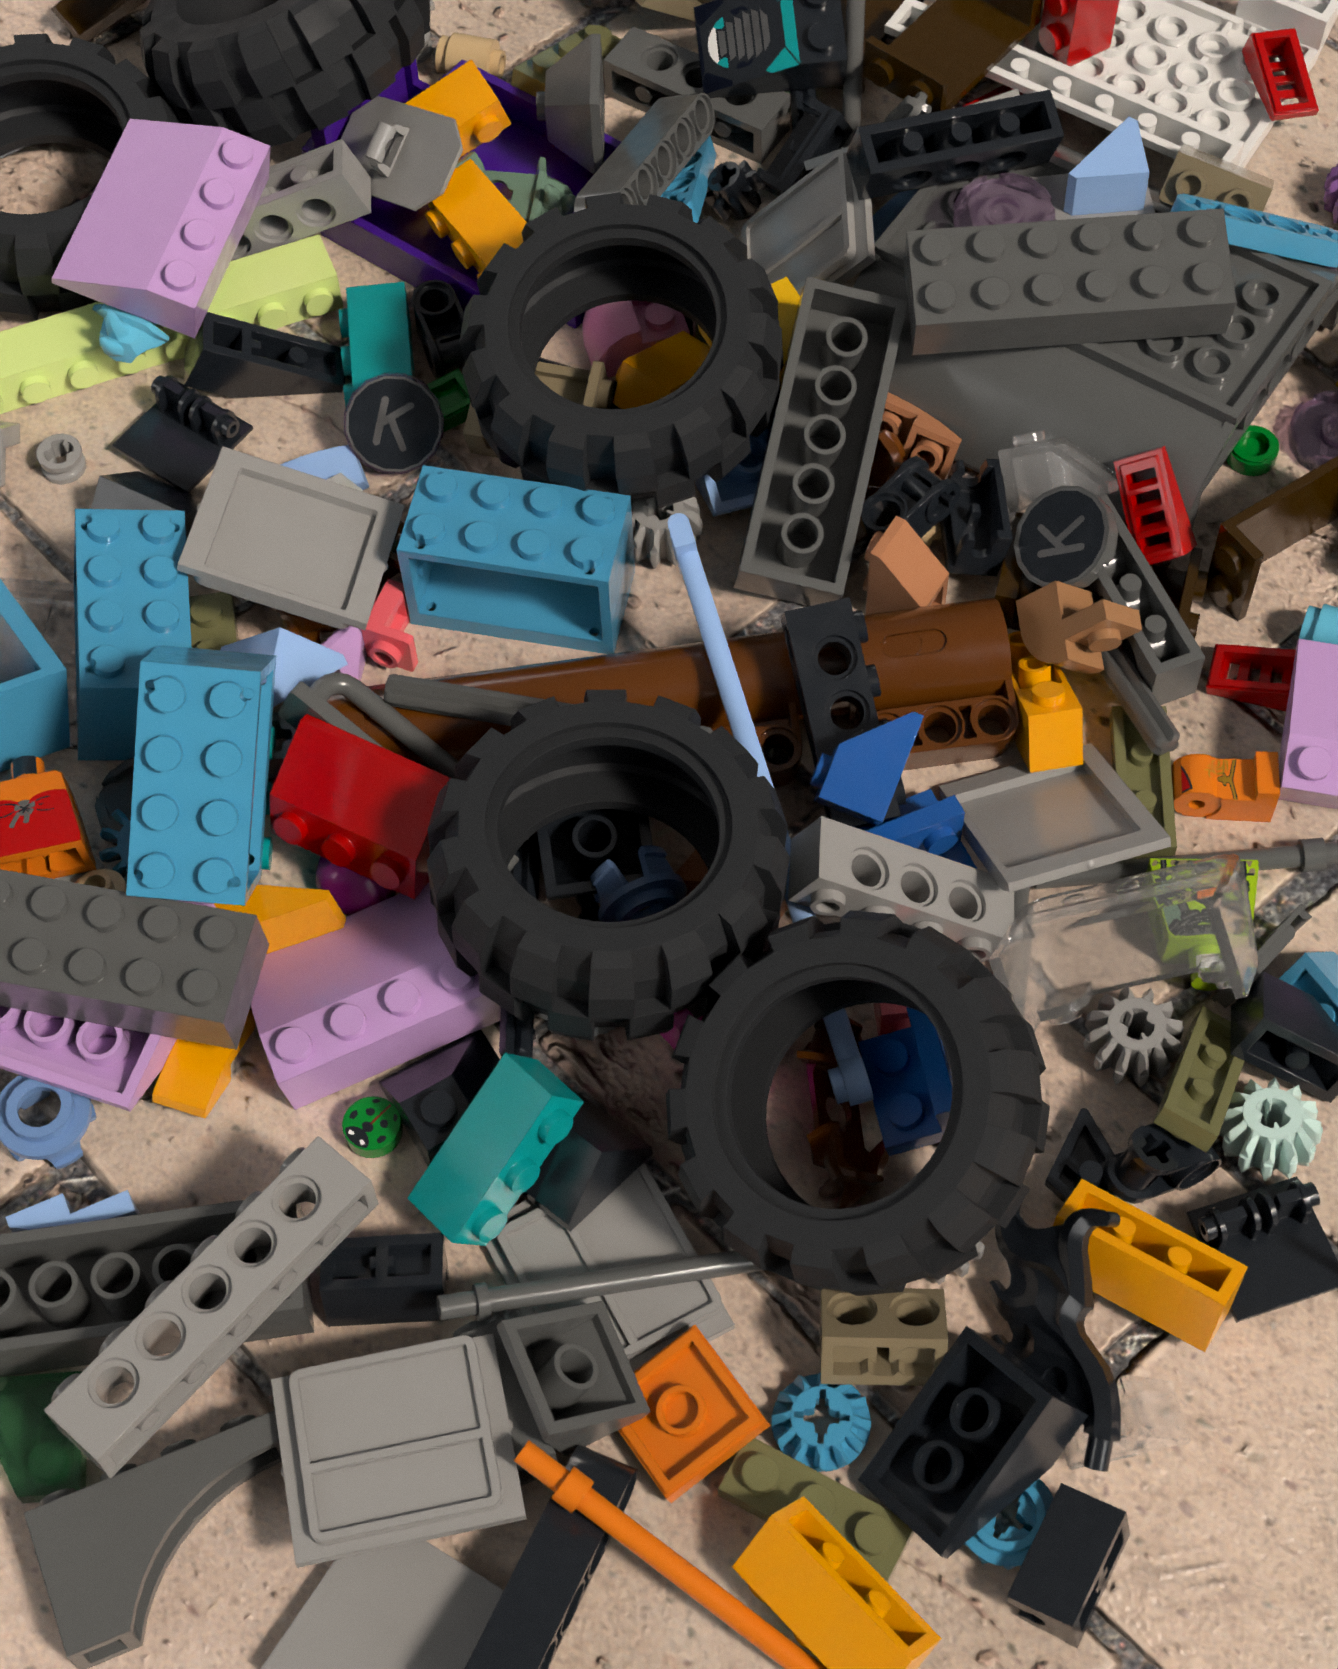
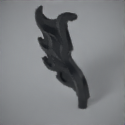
[989,1205,1121,1472]

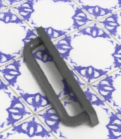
[278,672,519,871]

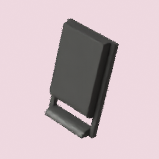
[1211,903,1312,1009]

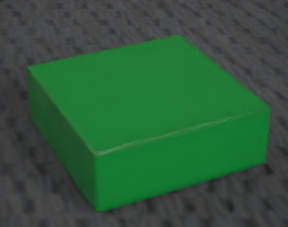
[423,369,471,433]

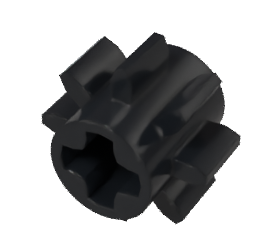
[705,160,766,222]

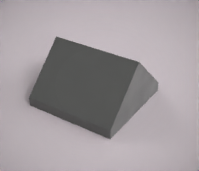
[496,1301,651,1456]

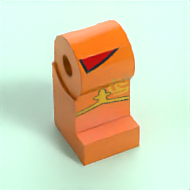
[1171,751,1280,822]

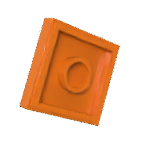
[618,1324,771,1503]

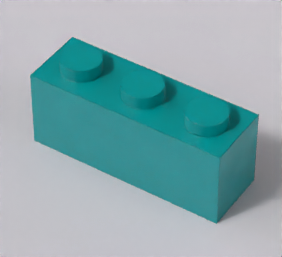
[338,282,415,413]
[407,1053,584,1246]

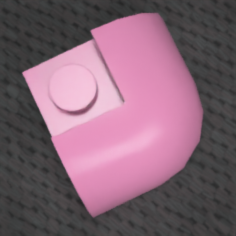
[582,301,690,378]

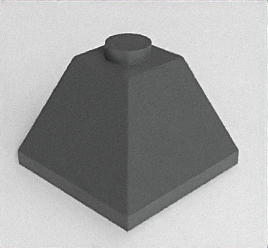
[536,34,605,175]

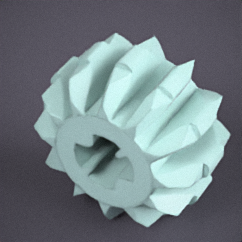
[1220,1077,1323,1181]

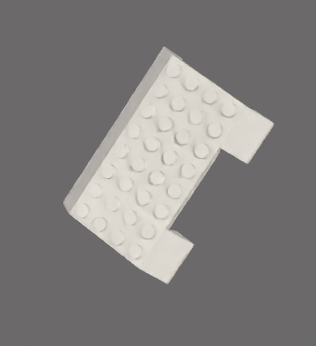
[884,0,1338,168]

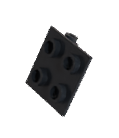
[112,375,253,493]
[1186,1176,1338,1323]

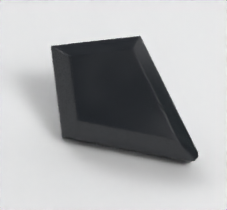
[1045,1108,1117,1203]

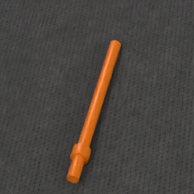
[514,1440,827,1669]

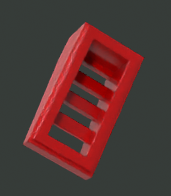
[1242,28,1319,121]
[1113,445,1197,565]
[1206,644,1296,712]

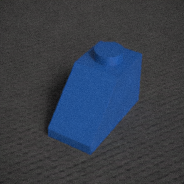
[809,712,924,826]

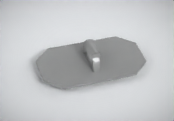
[341,96,463,211]

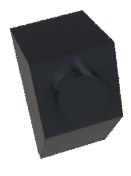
[1230,971,1338,1103]

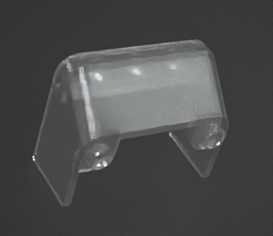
[989,854,1259,1033]

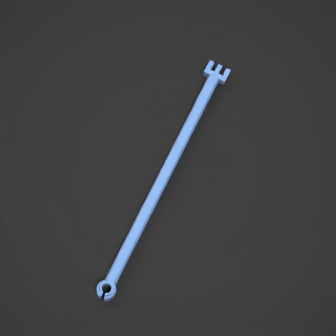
[667,513,874,1106]

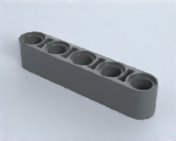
[574,92,715,212]

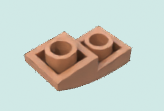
[879,392,962,480]

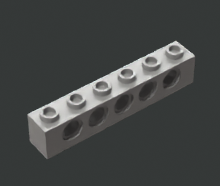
[44,1136,379,1479]

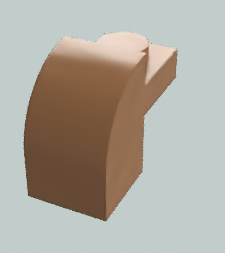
[1016,580,1142,674]

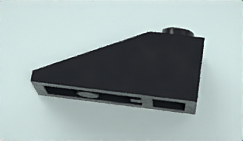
[184,312,345,398]

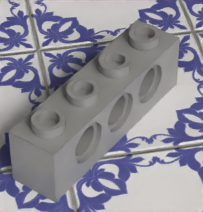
[231,139,371,261]
[788,816,1014,963]

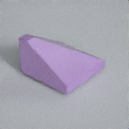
[321,626,367,681]

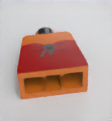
[0,755,97,879]

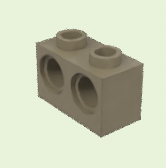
[819,1288,948,1386]

